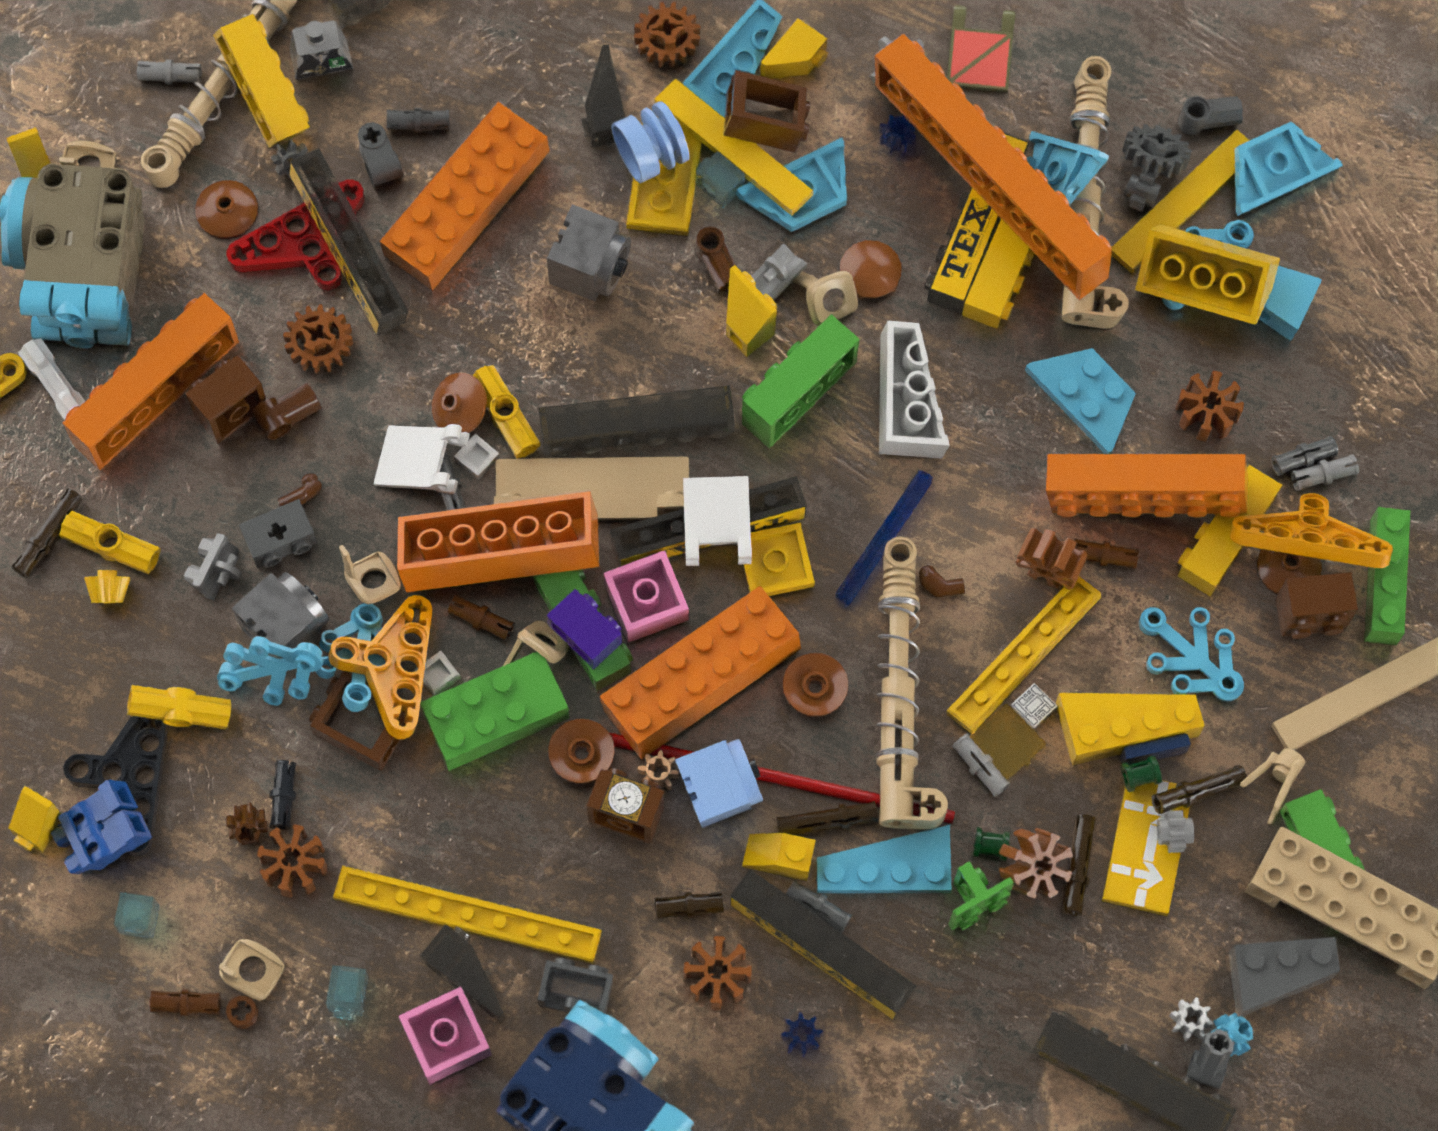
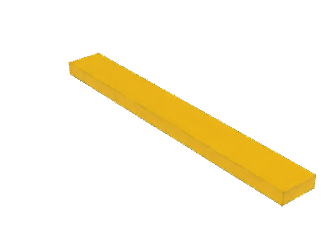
[333,865,602,964]

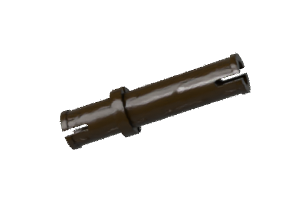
[11,488,84,578]
[1152,765,1247,814]
[776,801,878,835]
[1061,814,1096,916]

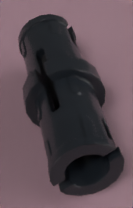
[269,760,296,830]

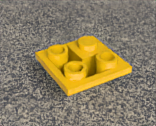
[726,265,777,357]

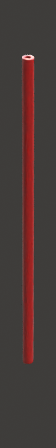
[609,732,955,824]

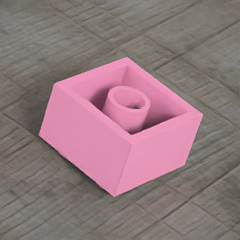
[603,550,689,643]
[399,987,492,1085]

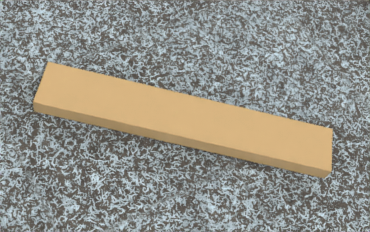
[1271,637,1438,750]

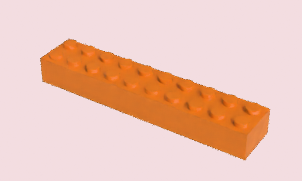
[875,34,1112,301]

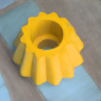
[84,570,130,603]

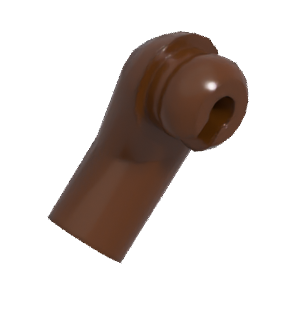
[278,473,322,507]
[919,565,965,597]

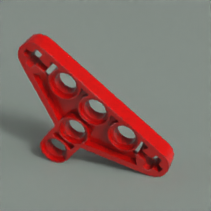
[226,179,365,290]

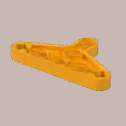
[1230,493,1393,568]
[328,595,432,739]

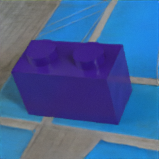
[546,589,622,670]

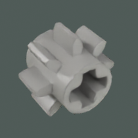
[1157,810,1194,853]

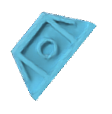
[1235,122,1343,216]
[1027,131,1109,206]
[736,138,847,232]
[1025,348,1136,454]

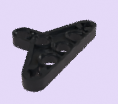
[63,716,169,857]

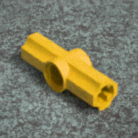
[473,365,541,459]
[59,511,161,575]
[127,685,231,729]

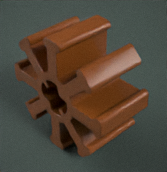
[1175,371,1244,442]
[1015,528,1088,590]
[257,824,328,898]
[999,828,1073,899]
[684,936,752,1010]

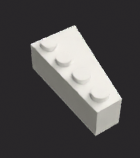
[879,321,950,459]

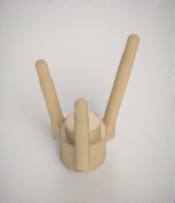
[1240,748,1305,826]

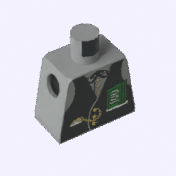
[290,21,353,80]

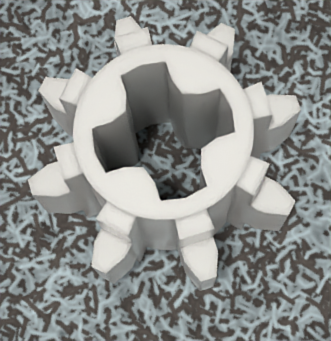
[1169,998,1213,1041]

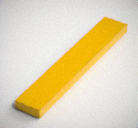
[654,79,813,216]
[1111,129,1250,274]
[947,576,1101,734]

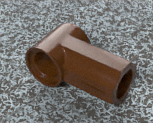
[696,226,737,292]
[252,383,321,440]

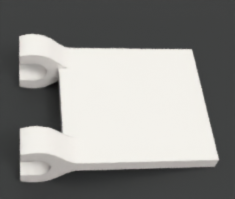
[373,424,470,494]
[683,476,752,566]

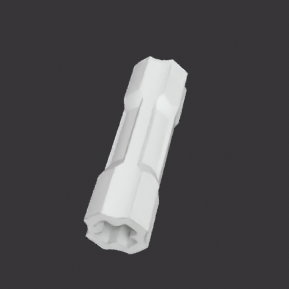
[18,338,85,421]

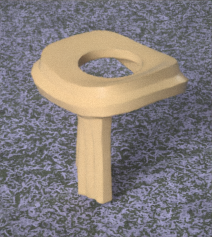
[59,141,116,168]
[793,271,858,325]
[339,545,401,604]
[503,621,569,666]
[219,939,284,1000]

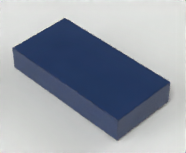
[1120,733,1191,765]

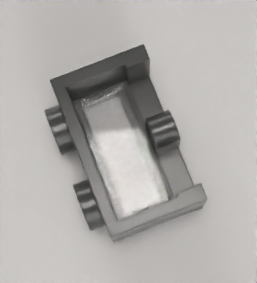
[537,958,614,1015]

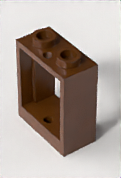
[723,70,810,153]
[309,671,406,771]

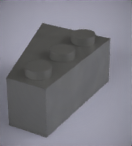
[1228,937,1340,1017]

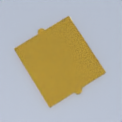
[970,703,1047,781]

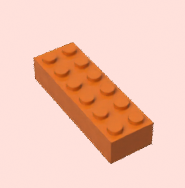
[379,102,550,291]
[62,293,239,470]
[1046,454,1248,518]
[397,491,599,592]
[599,586,801,760]

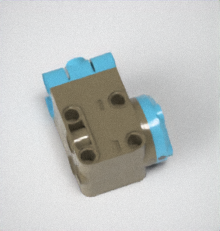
[0,163,145,348]

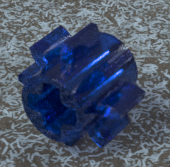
[879,114,916,154]
[781,1012,824,1057]

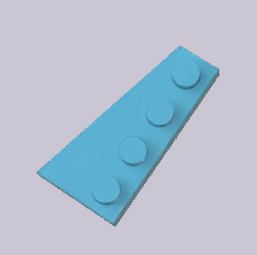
[682,0,783,118]

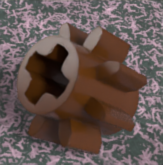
[226,803,268,846]

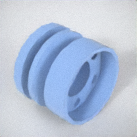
[612,101,689,184]

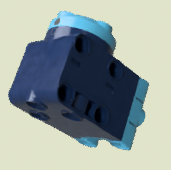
[496,1000,694,1131]

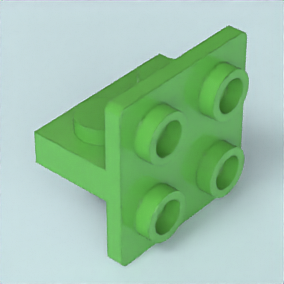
[948,861,1014,930]

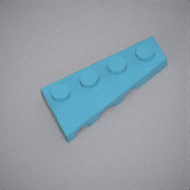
[817,825,952,893]

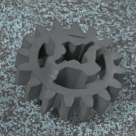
[1122,124,1192,178]

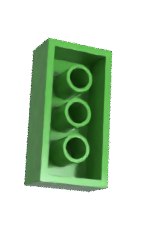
[742,314,859,449]
[420,652,570,771]

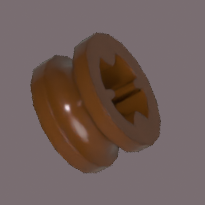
[226,995,258,1029]

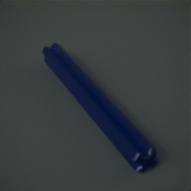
[835,470,933,605]

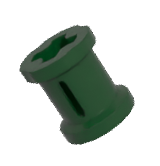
[1120,755,1162,792]
[973,827,1010,862]

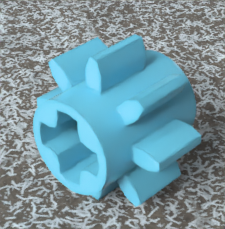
[1211,1013,1253,1057]

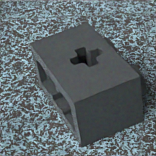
[239,499,317,569]

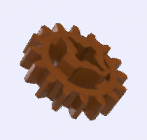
[634,1,700,67]
[283,304,354,374]

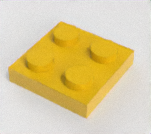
[743,523,815,596]

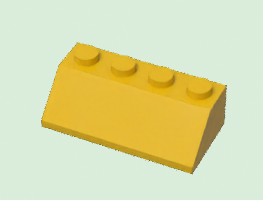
[1135,225,1280,325]

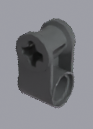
[358,122,404,187]

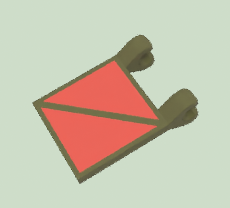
[947,5,1016,92]

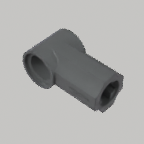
[1178,96,1243,135]
[1186,1029,1235,1089]

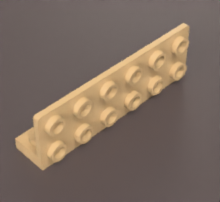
[494,457,689,520]
[1245,827,1438,989]

